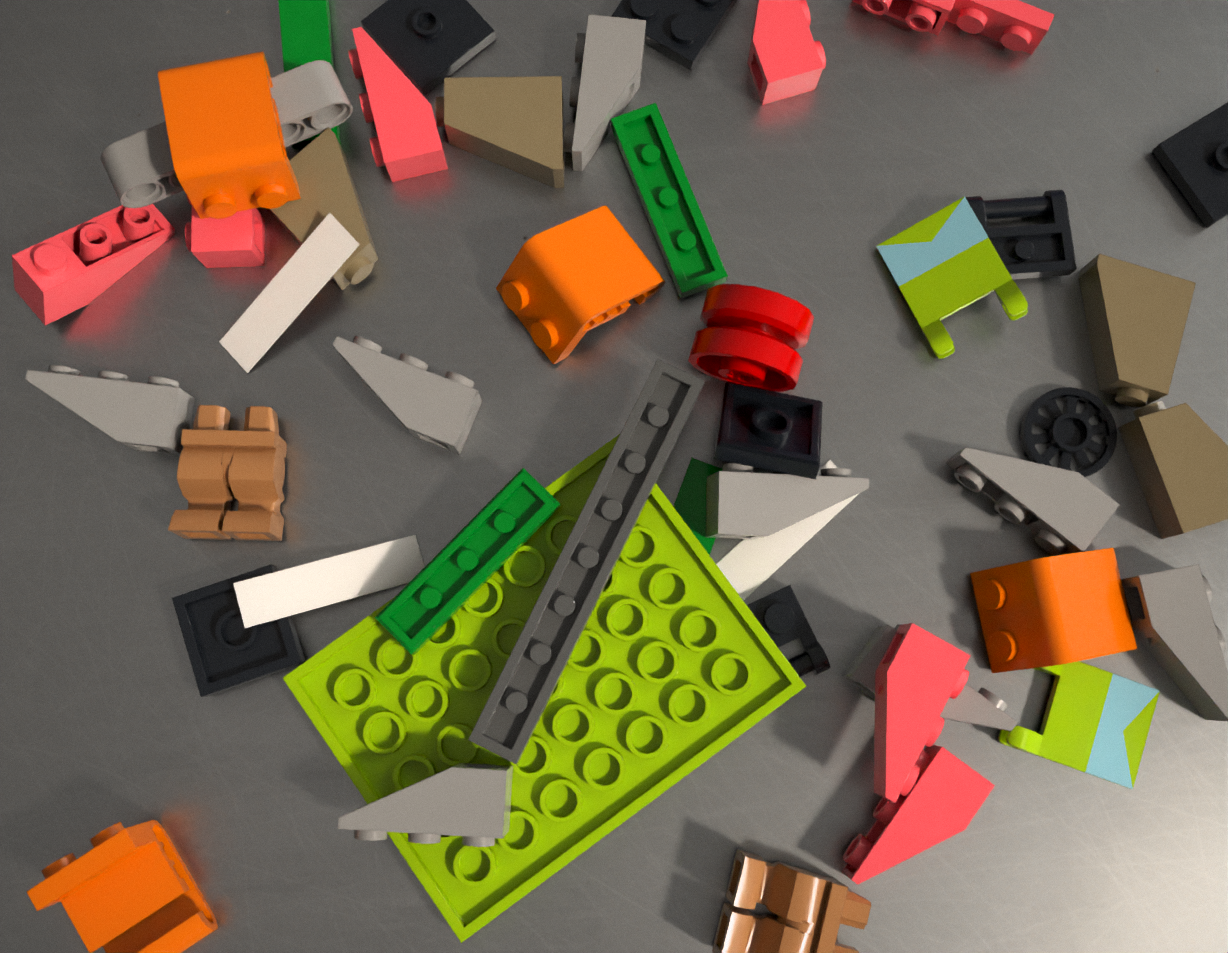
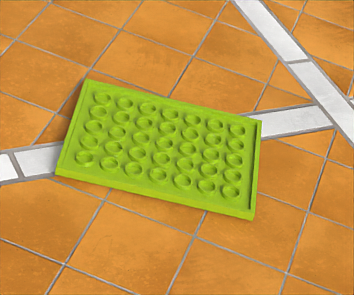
[283,434,806,943]

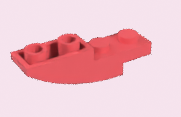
[852,0,1055,55]

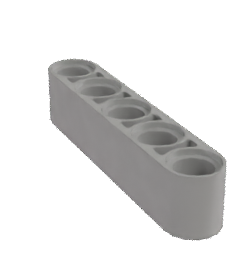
[100,60,353,208]

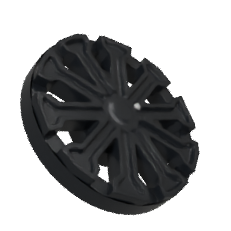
[1020,387,1117,477]

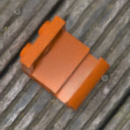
[158,51,301,219]
[496,205,666,365]
[970,548,1137,673]
[26,820,218,953]

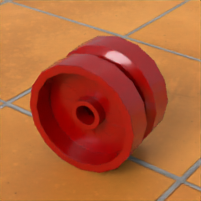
[688,284,814,392]

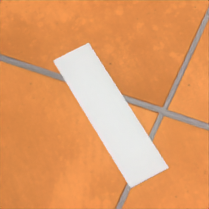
[219,213,360,373]
[716,460,858,601]
[233,535,425,628]

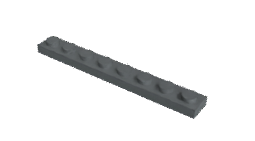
[468,359,705,764]

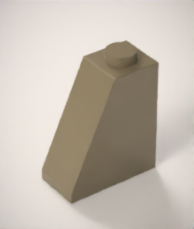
[435,76,564,188]
[266,127,378,290]
[1078,254,1196,407]
[1118,401,1228,539]

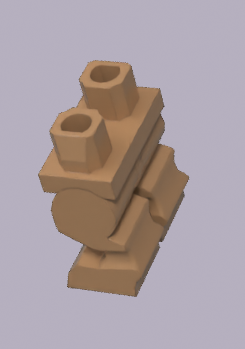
[168,405,287,541]
[712,849,871,953]

